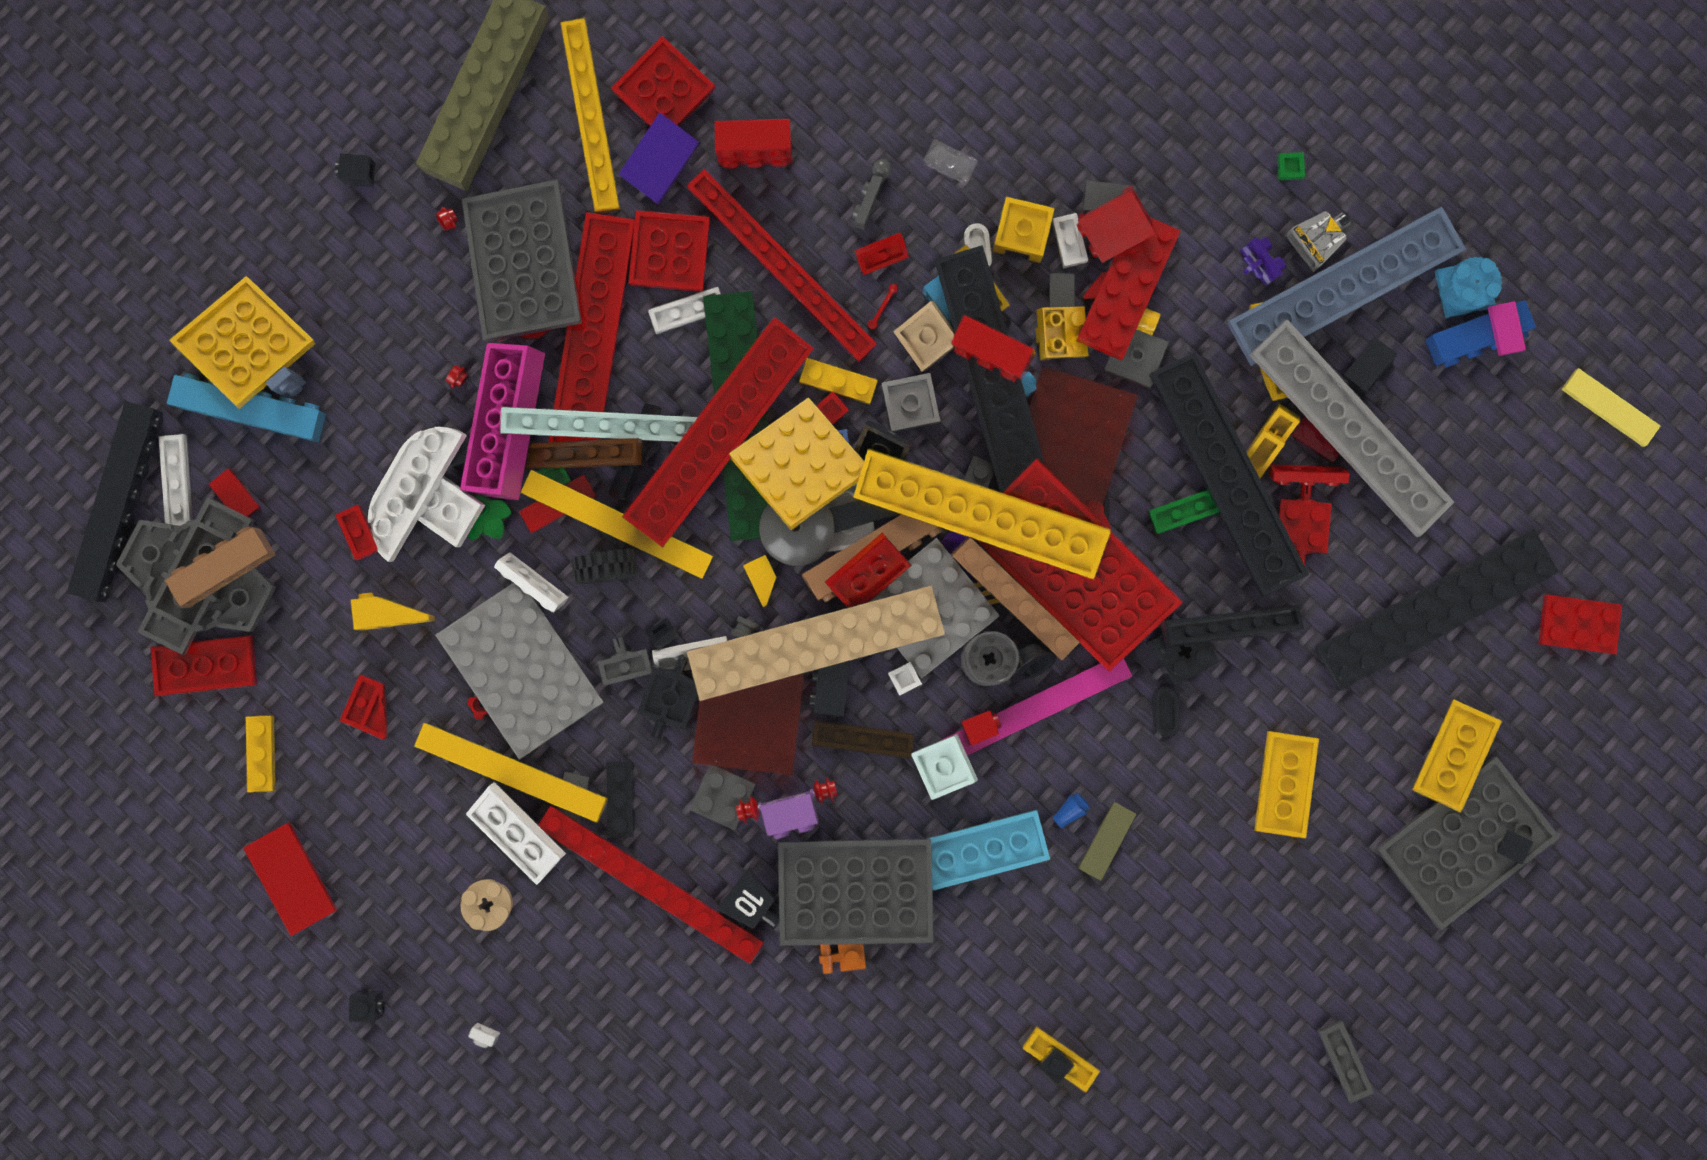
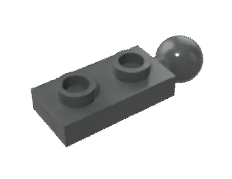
[852,159,892,230]

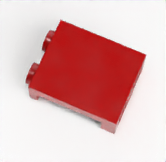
[1076,185,1156,263]

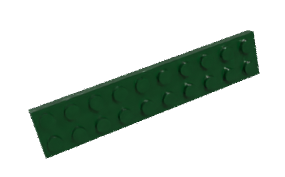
[703,291,768,542]

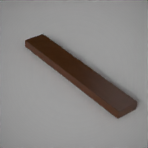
[524,438,642,470]

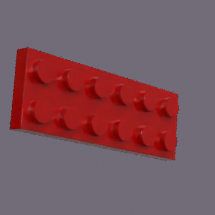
[1076,217,1181,361]

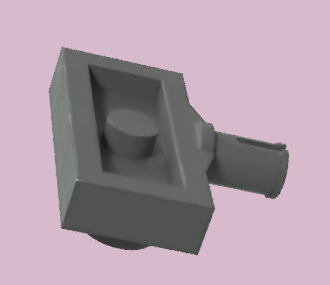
[598,637,652,686]

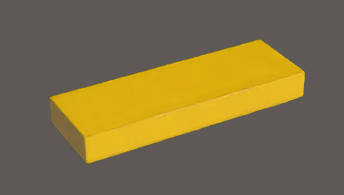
[1022,1026,1100,1092]

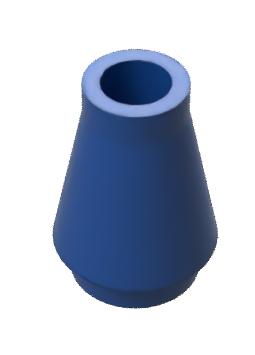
[1052,792,1091,829]

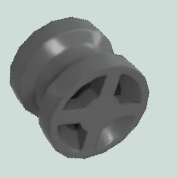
[730,616,761,638]

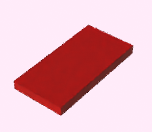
[150,635,257,696]
[243,822,337,936]

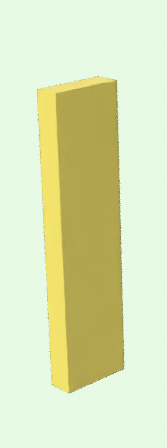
[1561,368,1660,447]

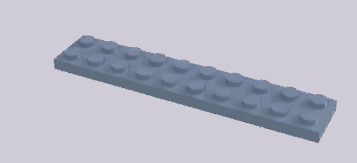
[1227,207,1466,366]

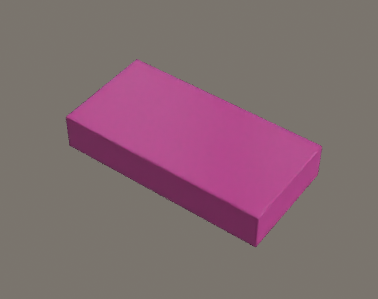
[1488,301,1526,356]

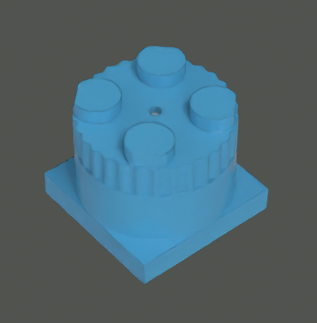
[1434,257,1502,319]

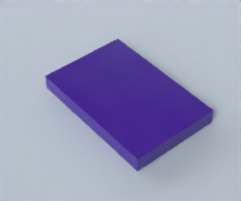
[619,113,701,204]

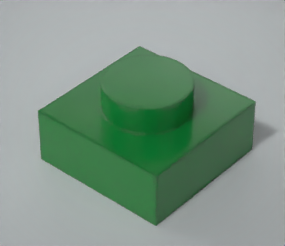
[1277,152,1305,181]
[537,468,572,485]

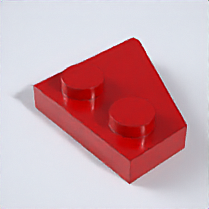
[339,675,388,740]

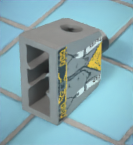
[1285,211,1350,272]

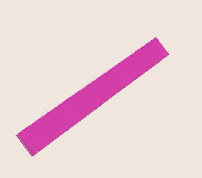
[941,658,1132,755]

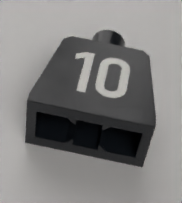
[717,868,779,928]

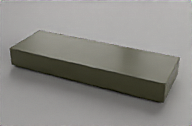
[1078,801,1136,881]

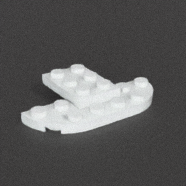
[368,427,485,562]

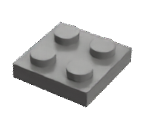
[881,373,940,432]

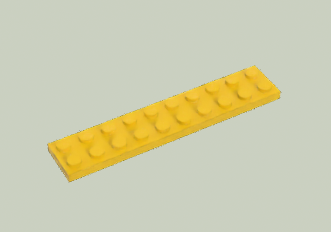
[853,449,1111,579]

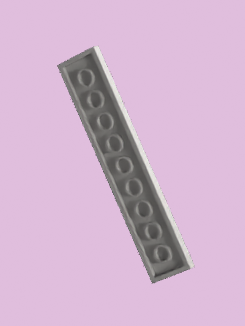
[1249,319,1454,537]

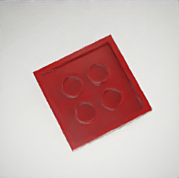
[611,36,716,126]
[629,210,710,292]

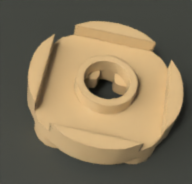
[461,879,513,931]

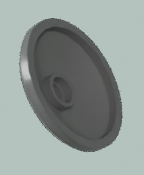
[759,504,835,566]

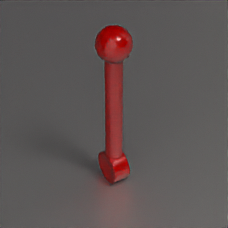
[868,284,898,330]

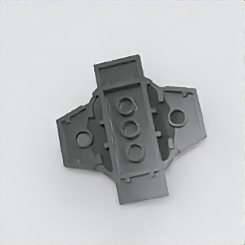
[116,497,276,655]

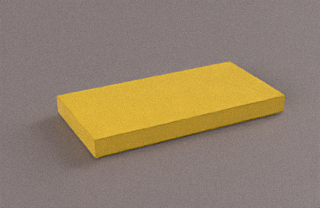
[1412,699,1502,812]
[1254,731,1319,839]

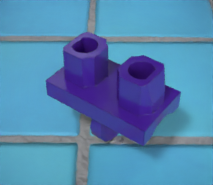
[1240,237,1286,287]

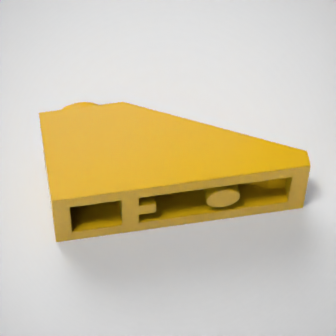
[351,593,435,631]

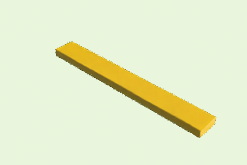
[561,18,620,214]
[520,470,713,579]
[414,723,608,822]

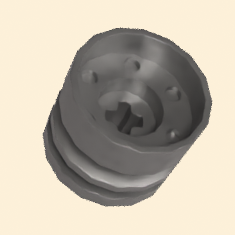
[961,632,1019,686]

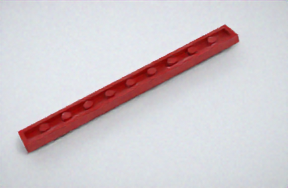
[687,169,877,362]
[538,805,764,964]

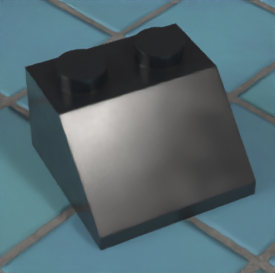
[854,420,914,461]

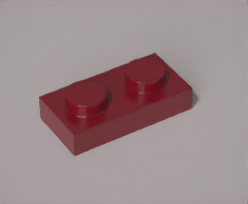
[1290,415,1340,463]

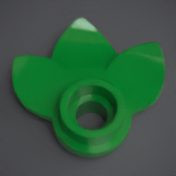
[467,495,512,541]

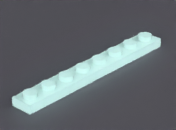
[500,407,697,442]

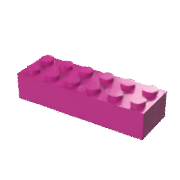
[460,343,545,500]

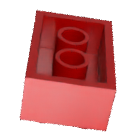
[714,119,792,169]
[951,315,1036,382]

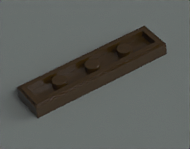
[812,720,914,759]

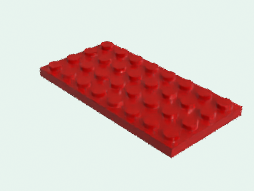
[975,458,1182,672]

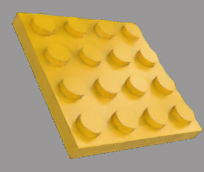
[169,276,315,409]
[729,398,864,530]

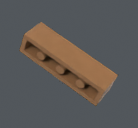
[164,527,276,608]

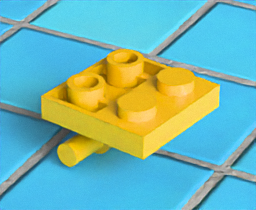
[1035,307,1088,361]

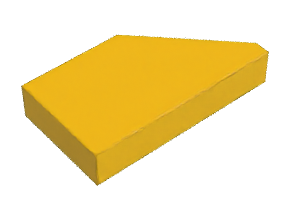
[743,555,777,607]

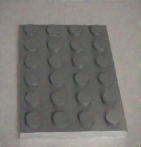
[462,179,582,342]
[1375,756,1560,930]
[778,839,933,946]

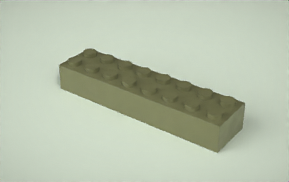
[416,0,550,191]

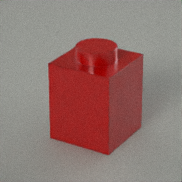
[960,710,1001,746]

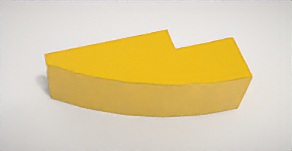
[1246,403,1300,478]

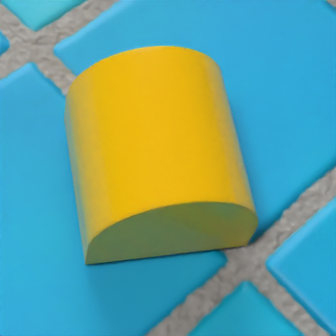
[1137,308,1160,335]

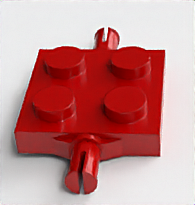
[1278,484,1332,566]

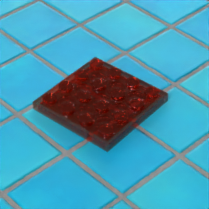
[692,674,804,775]

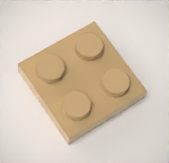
[893,301,955,371]

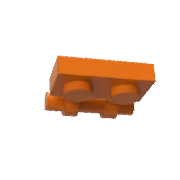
[819,944,866,974]

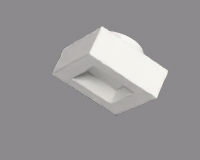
[888,662,922,696]
[468,1023,500,1048]

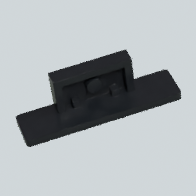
[606,403,662,500]

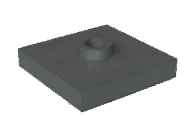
[1104,329,1169,389]

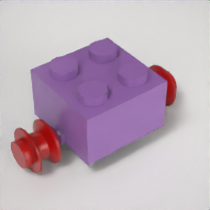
[736,777,838,839]

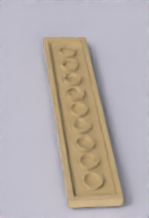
[687,586,945,701]

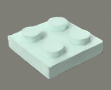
[911,734,978,800]

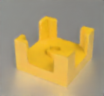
[992,197,1055,263]

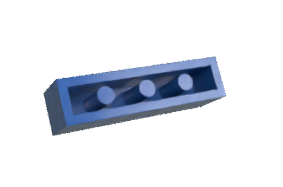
[1425,300,1537,368]

